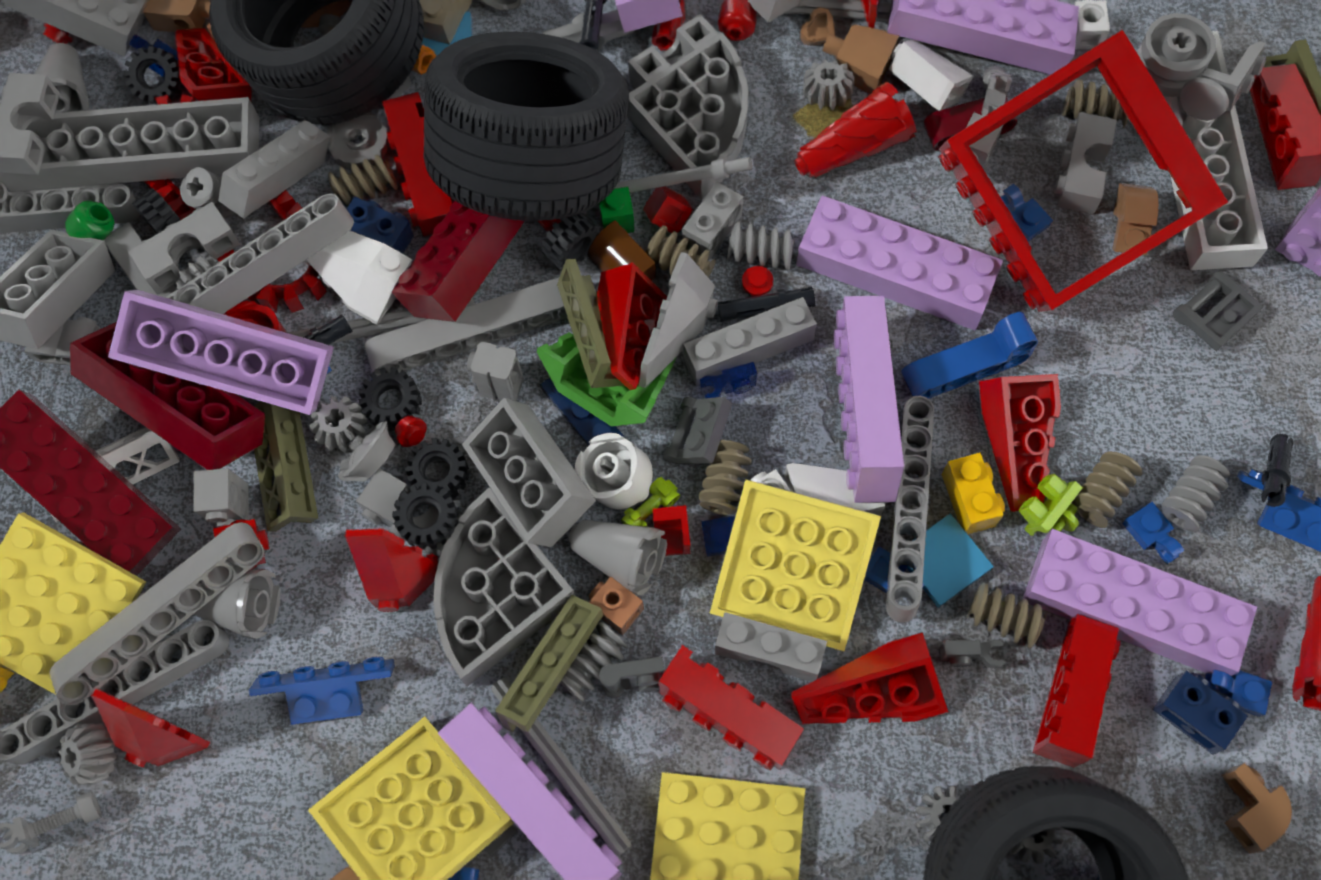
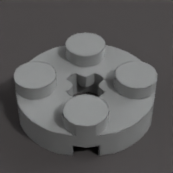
[327,112,389,169]

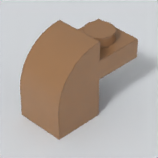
[1112,183,1159,255]
[1221,763,1292,854]

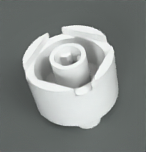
[575,433,653,509]

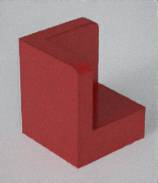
[643,186,693,233]
[652,505,690,556]

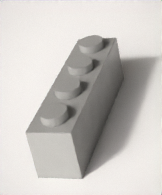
[218,120,330,219]
[683,297,817,387]

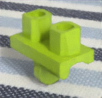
[1018,474,1083,536]

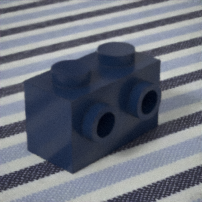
[347,197,414,254]
[1152,670,1248,755]

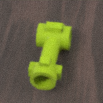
[621,477,681,527]

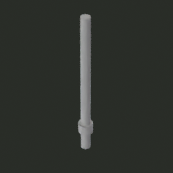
[615,157,752,193]

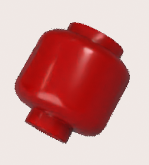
[718,0,758,41]

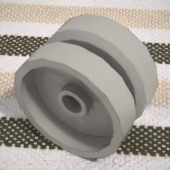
[1137,13,1216,97]

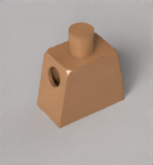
[143,0,210,32]
[823,25,900,94]

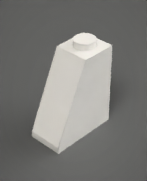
[889,39,973,111]
[784,463,887,516]

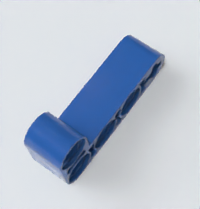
[901,312,1038,399]

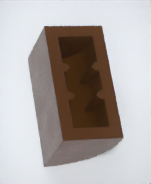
[588,220,656,281]

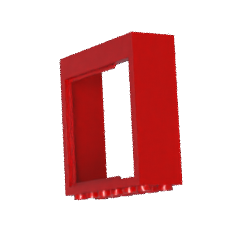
[938,29,1228,312]

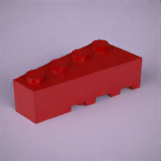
[1250,64,1321,190]
[382,92,452,237]
[1032,614,1121,768]
[659,645,804,771]

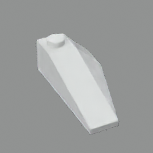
[305,231,412,325]

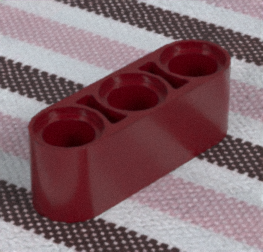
[923,97,1017,152]

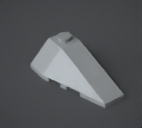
[639,252,718,388]

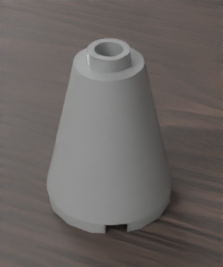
[34,43,89,113]
[569,520,667,595]
[193,569,281,639]

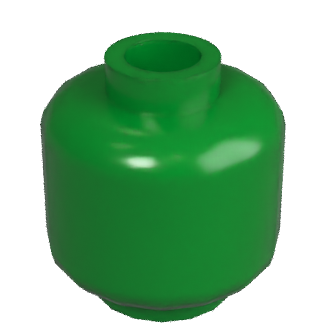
[65,200,115,240]

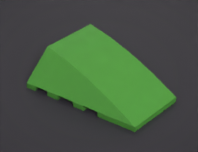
[537,332,677,426]

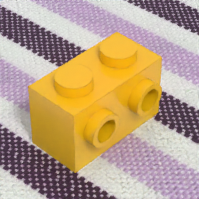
[941,453,1005,534]

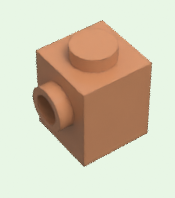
[589,576,644,636]

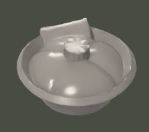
[338,422,395,482]

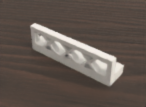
[50,427,180,522]

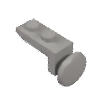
[1180,41,1266,121]

